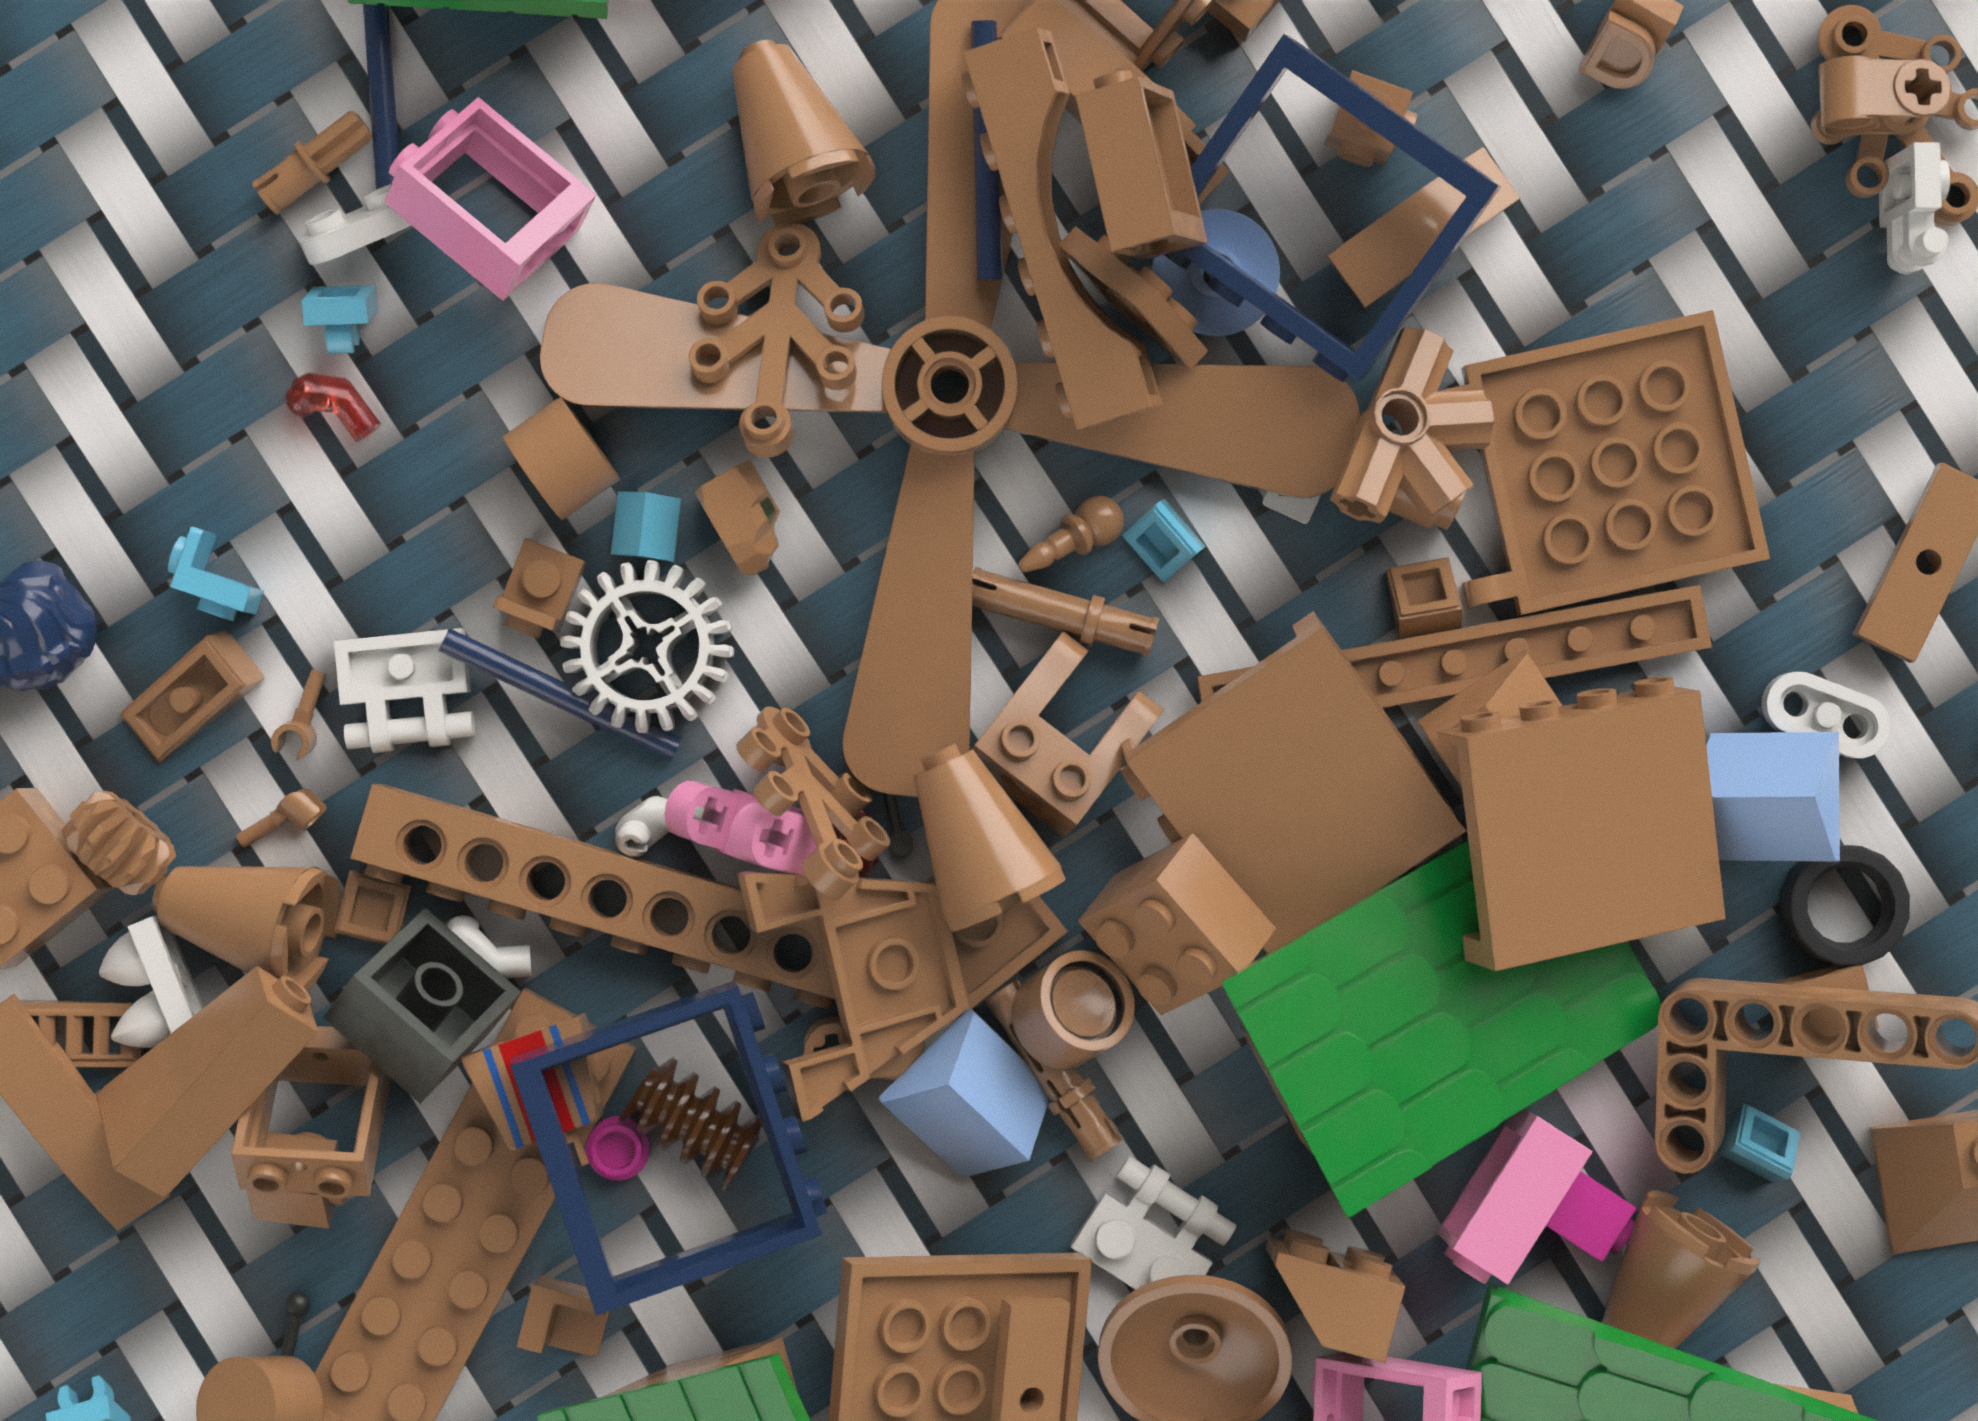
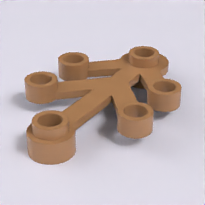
[1811,5,1978,226]
[688,223,865,458]
[736,706,890,900]

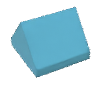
[611,491,682,562]
[1122,499,1206,583]
[1716,1103,1800,1182]

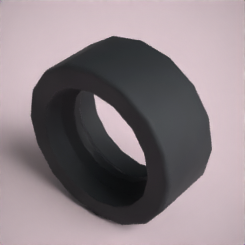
[1780,845,1910,966]

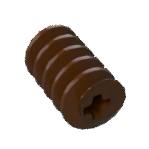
[618,1057,762,1191]

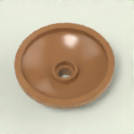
[1098,1275,1292,1421]

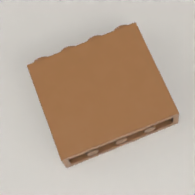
[1120,611,1466,954]
[1437,677,1726,971]

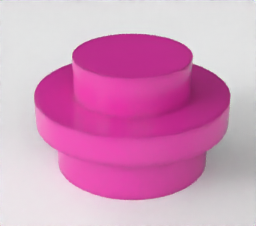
[586,1116,651,1181]

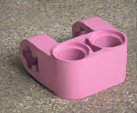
[664,781,832,874]

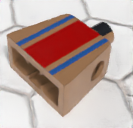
[461,1012,603,1168]

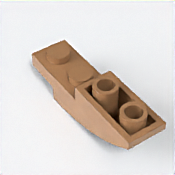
[998,0,1230,205]

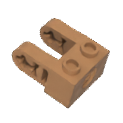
[972,631,1164,838]

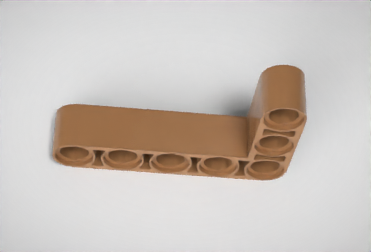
[1655,978,1978,1174]

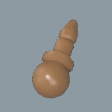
[1018,496,1124,572]

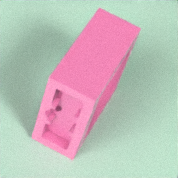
[384,97,596,301]
[1436,1108,1593,1284]
[1311,1352,1482,1421]

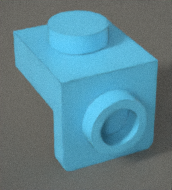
[168,526,264,621]

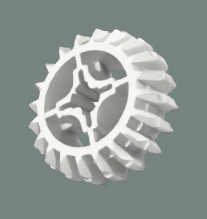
[560,560,734,733]

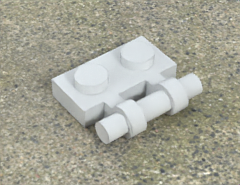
[1879,142,1950,275]
[334,628,475,753]
[1070,1155,1236,1290]

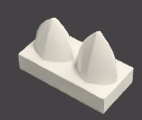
[99,916,204,1048]

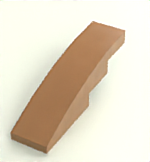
[0,994,172,1231]

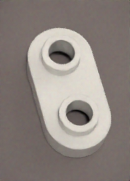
[298,184,411,265]
[1761,672,1891,758]

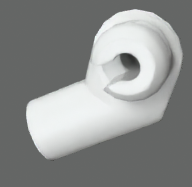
[615,796,705,857]
[446,915,532,979]

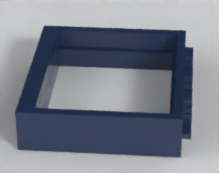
[1164,34,1502,382]
[511,980,828,1316]

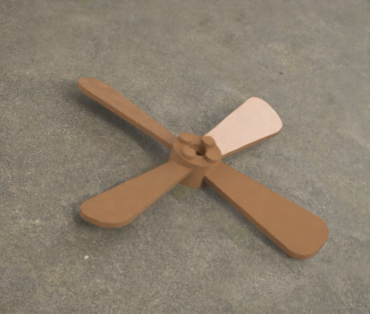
[540,0,1360,797]

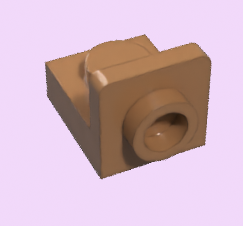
[493,538,587,639]

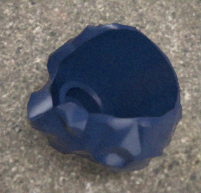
[0,560,98,691]

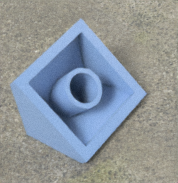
[1706,732,1840,862]
[878,1008,1049,1178]

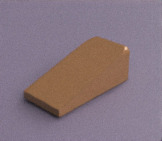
[120,630,264,763]

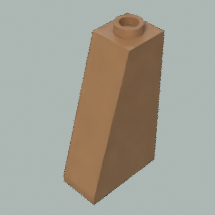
[97,966,318,1198]

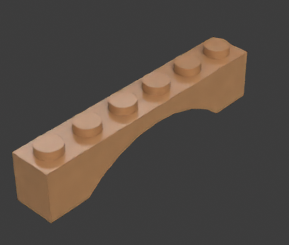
[961,27,1163,430]

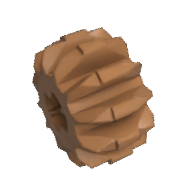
[62,791,176,895]

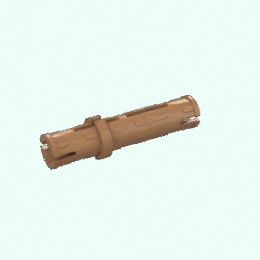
[972,567,1159,658]
[984,979,1124,1161]

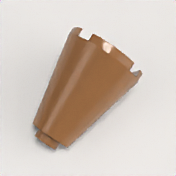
[732,40,875,226]
[914,743,1066,932]
[152,866,342,991]
[1601,1190,1761,1349]

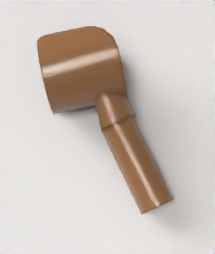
[271,669,326,760]
[237,788,327,848]

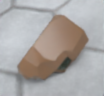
[695,460,780,576]

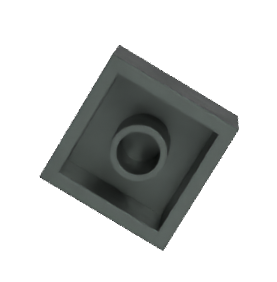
[323,908,522,1104]

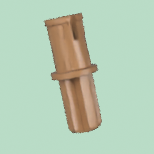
[252,111,372,215]

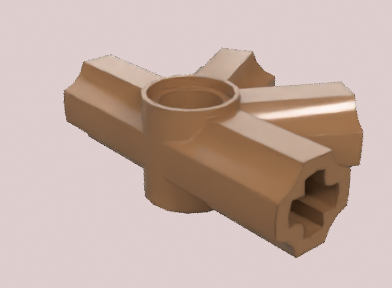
[1330,327,1494,523]

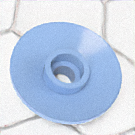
[1152,209,1280,337]

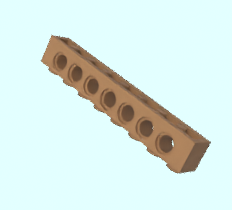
[350,784,835,1009]

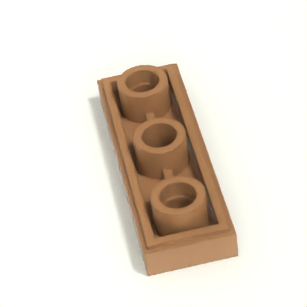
[1852,462,1978,663]
[990,1297,1071,1421]

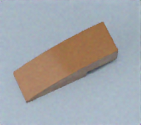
[1327,147,1520,311]

